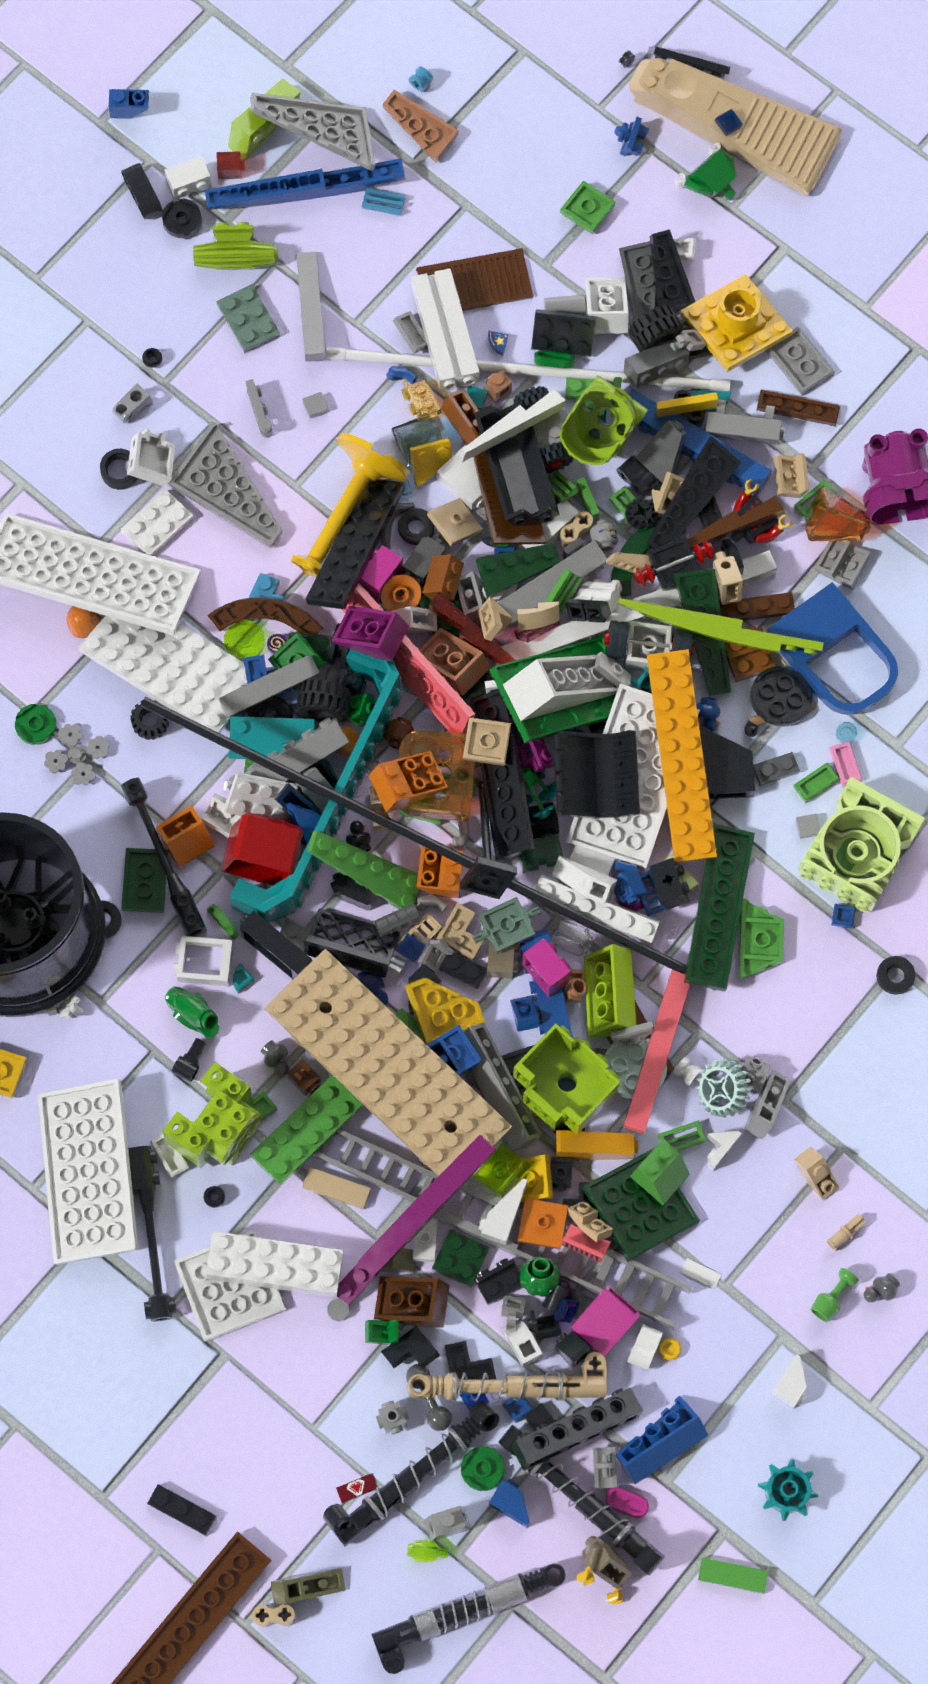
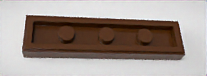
[756,389,840,427]

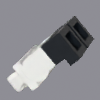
[565,579,622,623]

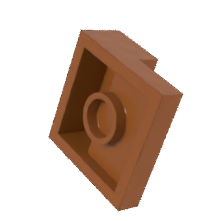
[725,626,775,682]

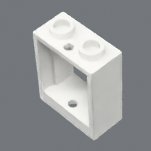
[173,936,233,987]

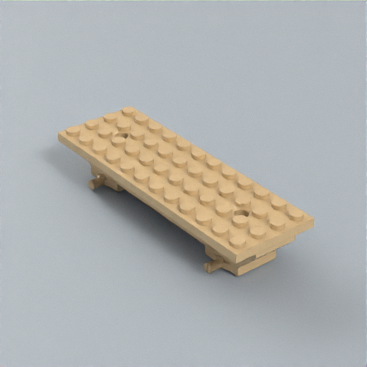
[264,949,512,1176]

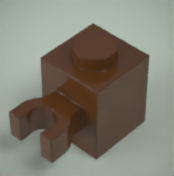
[287,1059,321,1096]

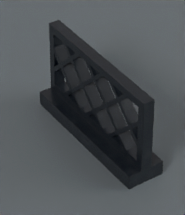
[304,909,400,978]

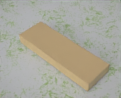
[302,1167,371,1210]

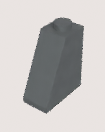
[636,420,687,483]

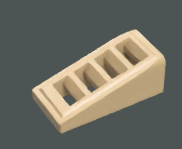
[606,553,652,573]
[397,913,442,959]

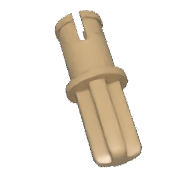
[827,1214,866,1251]

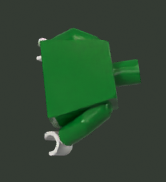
[674,142,736,200]

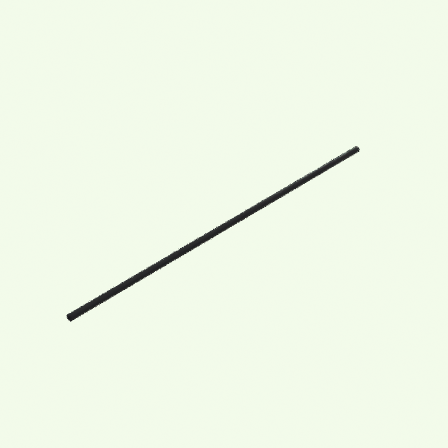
[141,696,716,991]

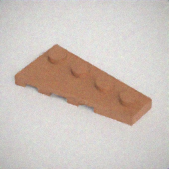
[383,90,459,163]

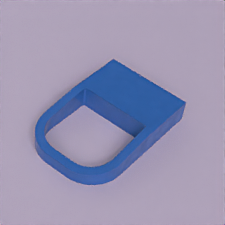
[767,582,898,715]

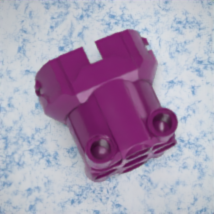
[862,428,928,525]

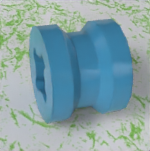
[408,66,433,92]

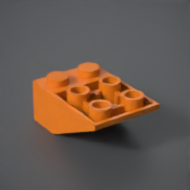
[368,751,448,812]

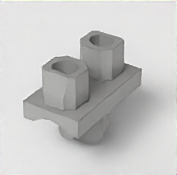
[593,1447,617,1489]

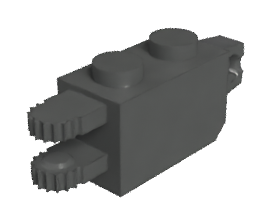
[402,532,448,587]

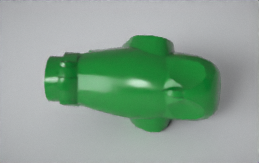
[165,986,220,1039]

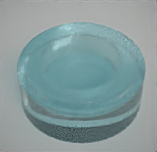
[836,722,857,743]

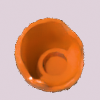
[66,606,100,638]

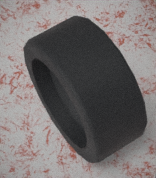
[100,448,138,490]

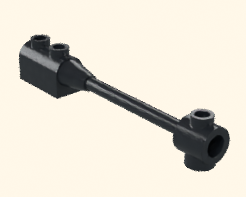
[121,777,207,937]
[128,1146,176,1322]

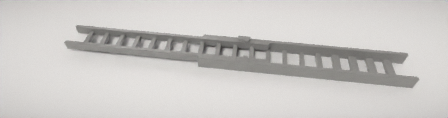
[312,1129,693,1330]

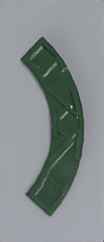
[611,517,686,597]

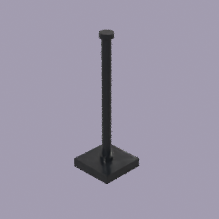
[460,779,518,899]

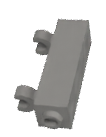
[705,400,784,445]

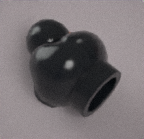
[346,821,372,852]

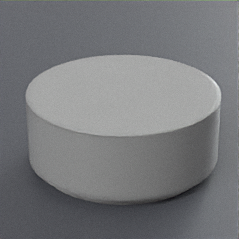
[327,1298,349,1321]

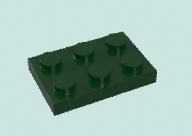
[121,848,169,913]

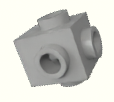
[739,1056,771,1093]
[376,1400,409,1435]

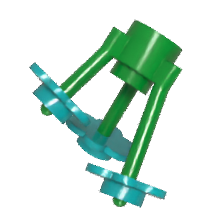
[522,768,557,819]

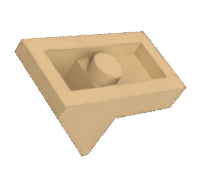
[652,472,684,514]
[478,597,512,641]

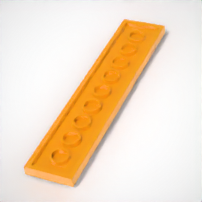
[647,649,717,863]

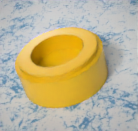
[659,1338,681,1361]

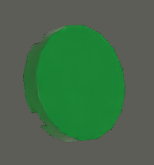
[15,704,57,745]
[461,1446,505,1491]

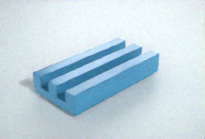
[362,187,405,216]

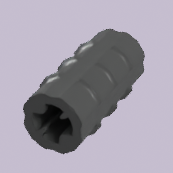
[374,903,421,938]

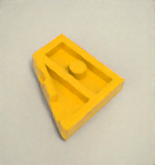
[409,438,452,487]

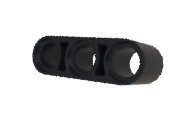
[121,163,163,219]

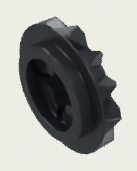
[625,497,658,529]

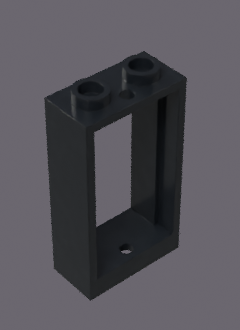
[240,911,312,979]

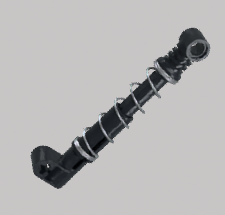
[323,1401,500,1547]
[498,1425,665,1575]

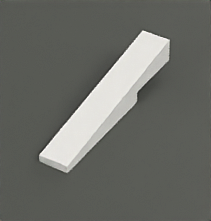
[458,389,565,463]

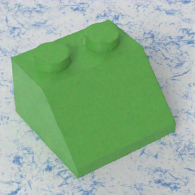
[630,1139,690,1205]

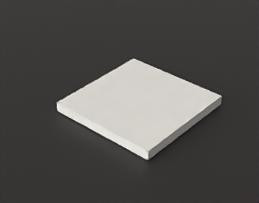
[174,1229,287,1343]

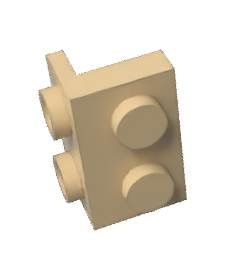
[773,453,809,498]

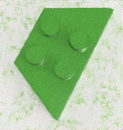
[739,898,784,980]

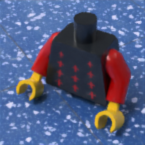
[730,479,793,544]

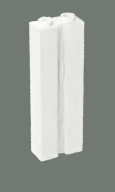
[411,269,479,390]

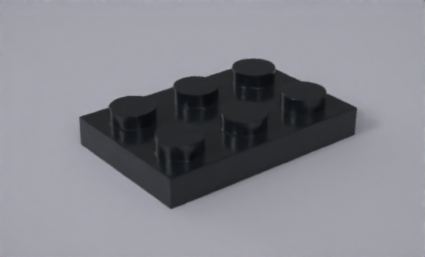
[531,309,596,357]

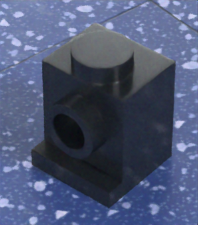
[550,1157,573,1191]

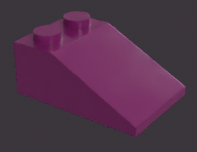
[332,606,409,661]

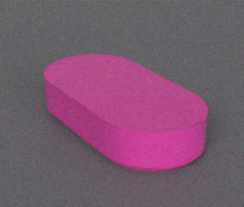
[605,1487,649,1518]

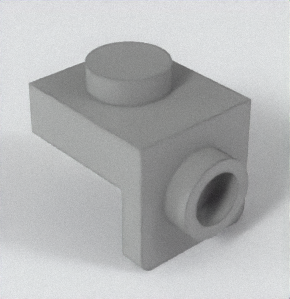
[417,939,454,973]

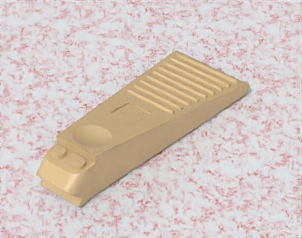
[629,58,842,196]

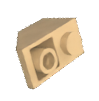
[794,1146,839,1200]

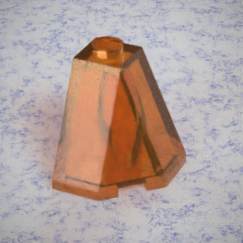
[805,486,871,541]

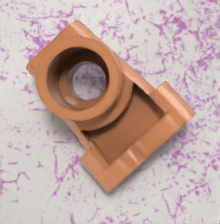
[563,968,587,1003]

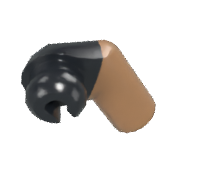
[744,715,767,737]

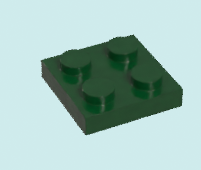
[432,1229,490,1288]

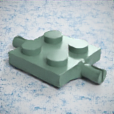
[472,897,542,953]

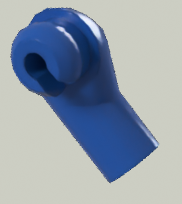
[386,366,418,384]

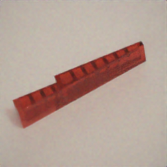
[429,591,515,665]

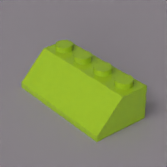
[584,944,636,1037]

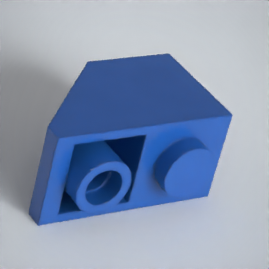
[108,89,149,119]

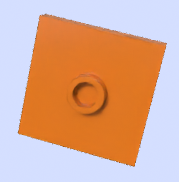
[517,1198,568,1250]

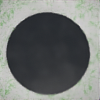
[750,666,813,726]

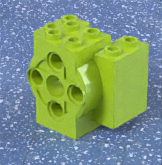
[513,1023,620,1135]
[162,1062,262,1169]

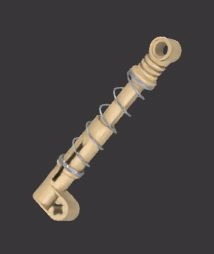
[406,1352,607,1401]

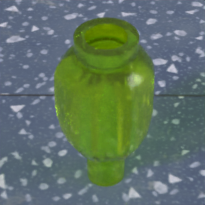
[407,1540,448,1563]

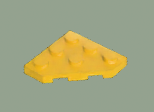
[404,978,485,1045]

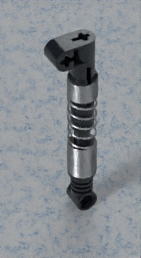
[371,1563,566,1674]

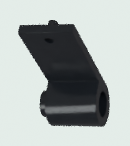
[542,1279,594,1320]

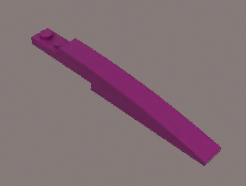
[337,1134,496,1306]

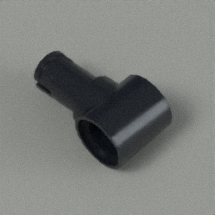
[172,1038,206,1082]

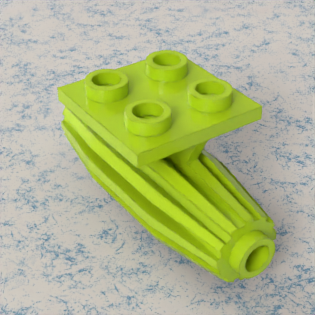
[193,222,278,270]

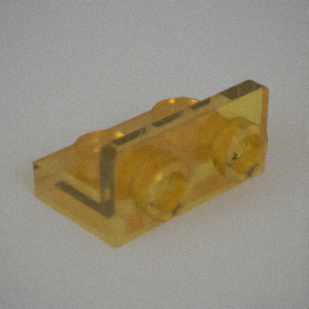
[401,379,442,422]

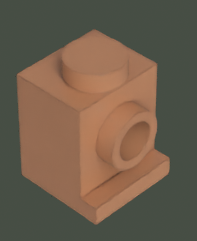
[483,370,512,403]

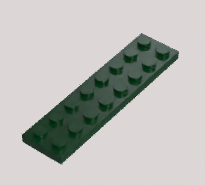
[684,824,755,992]

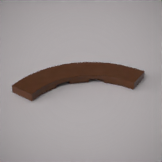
[207,597,324,641]

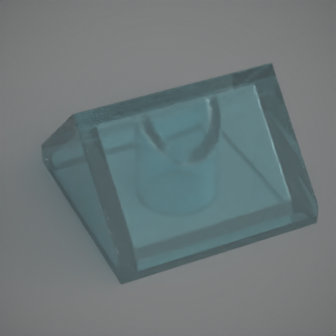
[394,417,442,466]

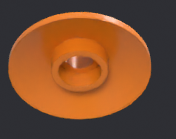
[380,575,421,611]

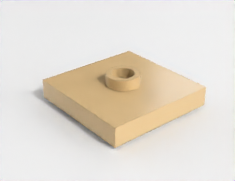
[427,498,483,546]
[463,717,511,766]

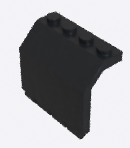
[553,730,640,819]

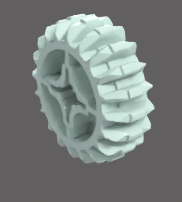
[695,1059,752,1118]

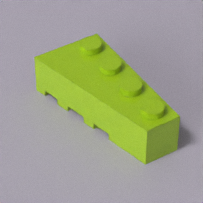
[228,78,301,161]

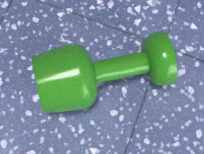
[810,1268,859,1322]

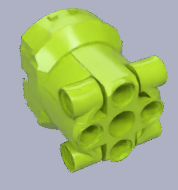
[559,375,648,465]

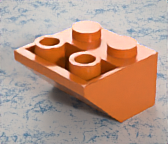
[156,805,215,868]
[416,846,464,899]

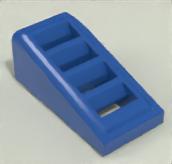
[640,870,666,916]

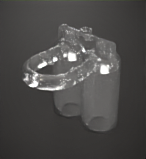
[552,919,595,957]

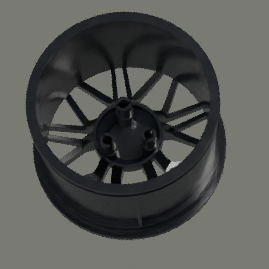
[0,812,106,1017]

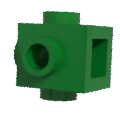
[347,692,377,726]

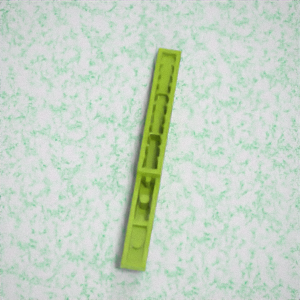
[617,598,824,655]

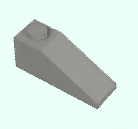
[744,1070,791,1139]

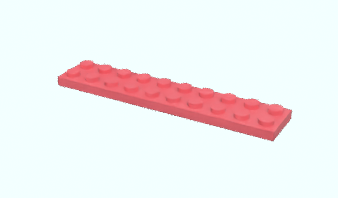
[341,582,475,742]

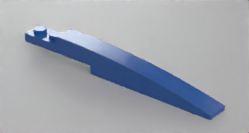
[205,158,405,209]

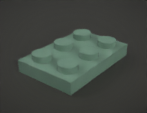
[216,284,280,353]

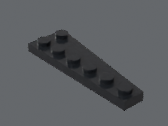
[646,436,742,549]

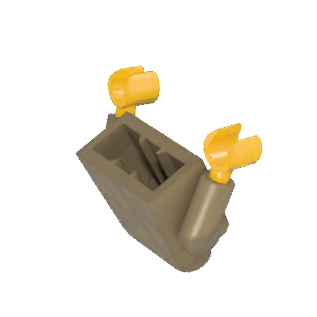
[577,1536,633,1605]

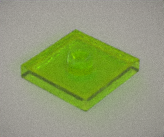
[473,1145,531,1198]

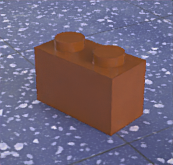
[423,554,464,602]

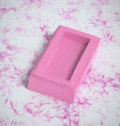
[829,741,862,787]

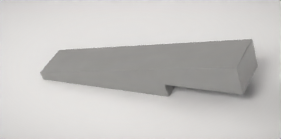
[296,251,326,361]

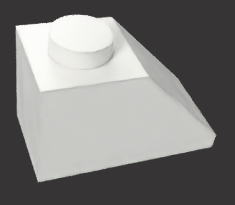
[771,1354,807,1408]

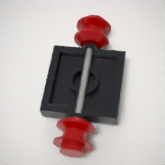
[634,537,715,591]

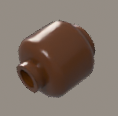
[384,717,415,750]

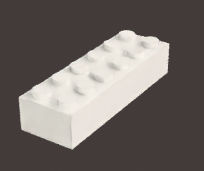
[206,1231,343,1298]

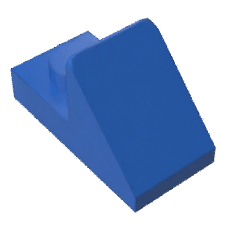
[510,995,539,1032]

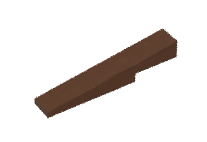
[687,496,786,551]

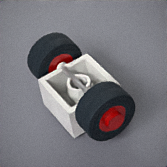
[604,620,694,671]

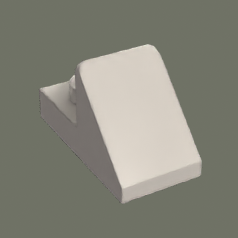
[707,1131,742,1171]

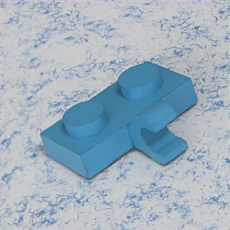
[248,573,285,601]

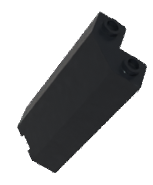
[474,402,560,526]

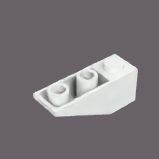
[552,855,617,904]

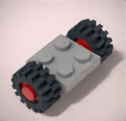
[513,386,573,474]

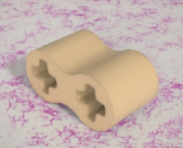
[560,511,593,548]
[252,1604,296,1627]

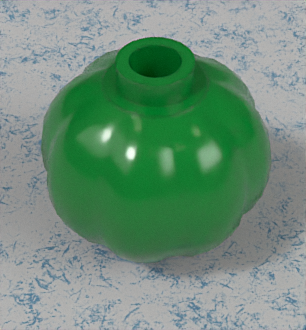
[520,1257,561,1297]

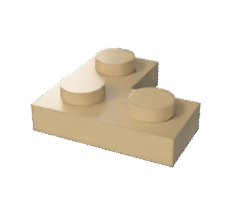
[436,903,484,960]

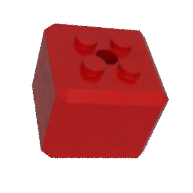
[221,812,303,886]

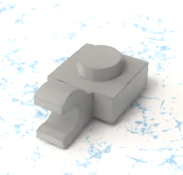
[670,329,707,352]
[501,1295,526,1331]

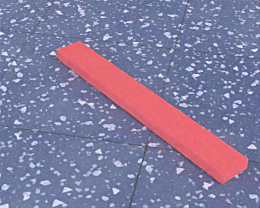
[623,970,690,1134]

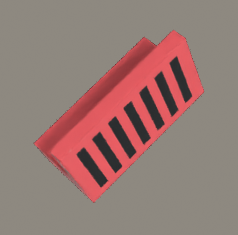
[562,1224,611,1263]

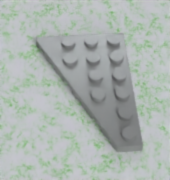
[250,93,375,170]
[168,422,282,548]

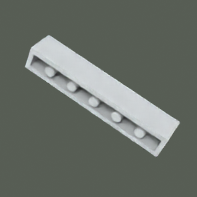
[535,875,661,943]

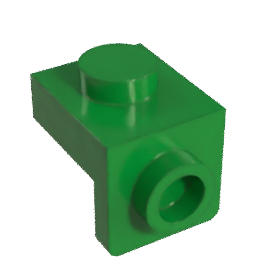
[365,1320,401,1345]

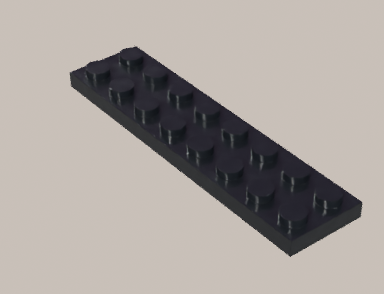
[305,479,405,610]
[470,689,535,861]

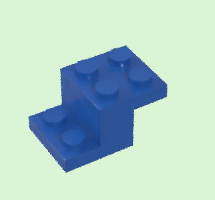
[427,1025,482,1079]

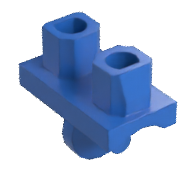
[614,116,649,156]

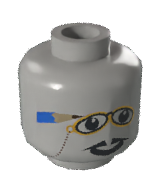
[590,520,618,552]

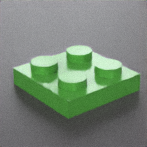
[560,180,616,234]

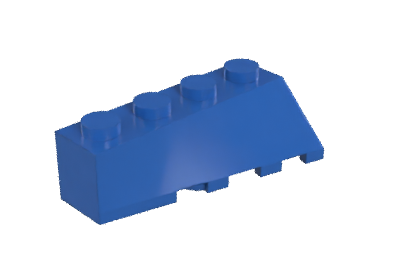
[616,1395,708,1484]

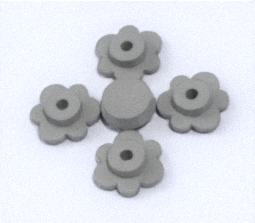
[44,724,109,786]

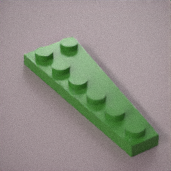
[307,831,419,909]

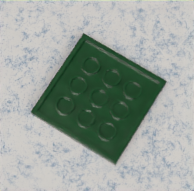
[582,1148,700,1262]

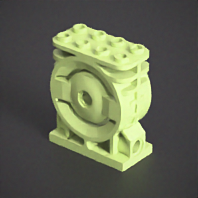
[798,777,925,913]

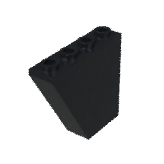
[699,725,755,799]

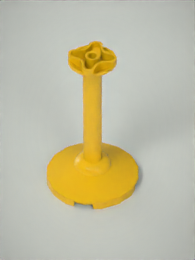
[290,433,410,577]

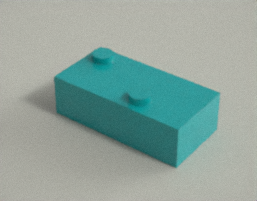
[229,716,316,760]

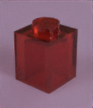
[216,151,245,179]

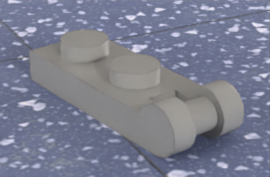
[245,379,273,438]

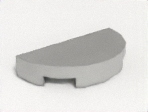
[610,1021,653,1046]

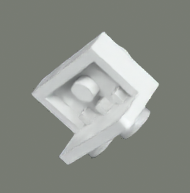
[201,793,241,838]

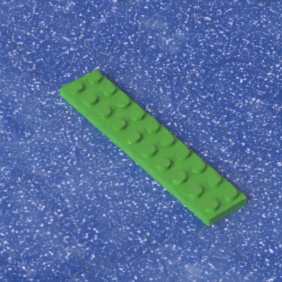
[250,1008,424,1186]

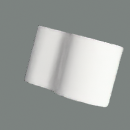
[627,1324,663,1371]

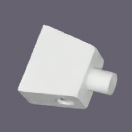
[391,606,437,635]

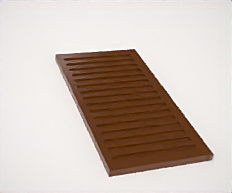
[416,248,533,311]
[473,451,546,545]

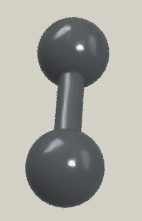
[406,1364,452,1431]

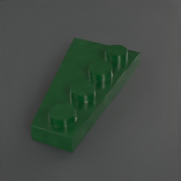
[476,543,560,599]

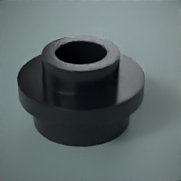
[142,348,162,368]
[203,1186,225,1208]

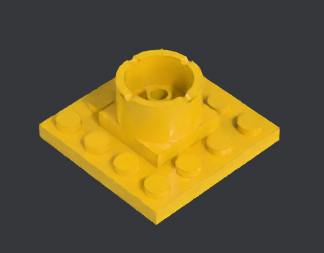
[680,274,793,372]

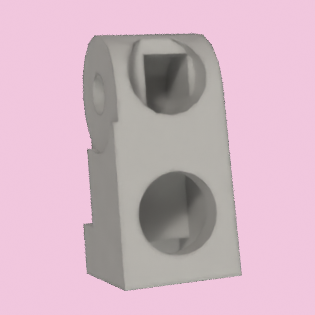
[112,383,153,423]

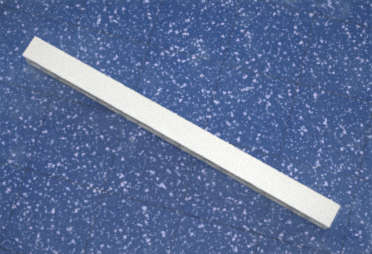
[490,550,777,666]

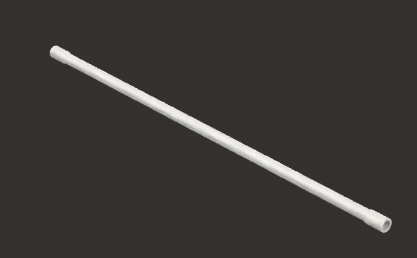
[326,347,730,391]

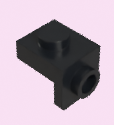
[527,1310,562,1341]

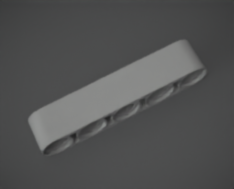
[219,654,320,718]

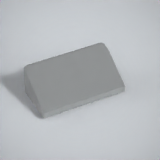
[295,767,334,812]

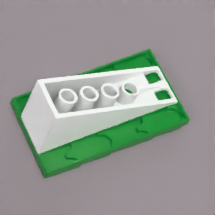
[489,636,618,743]

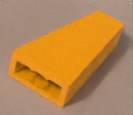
[555,1130,638,1160]

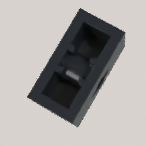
[649,857,691,910]

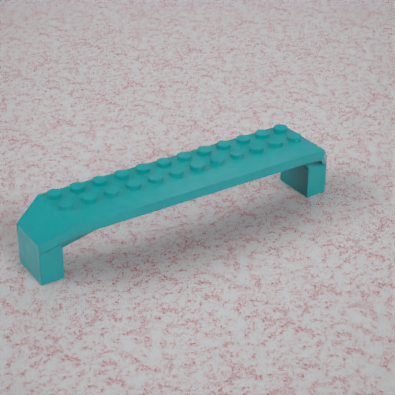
[230,649,402,923]

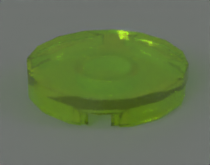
[224,620,265,661]

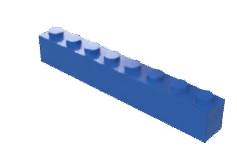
[629,389,771,496]
[520,929,576,1092]

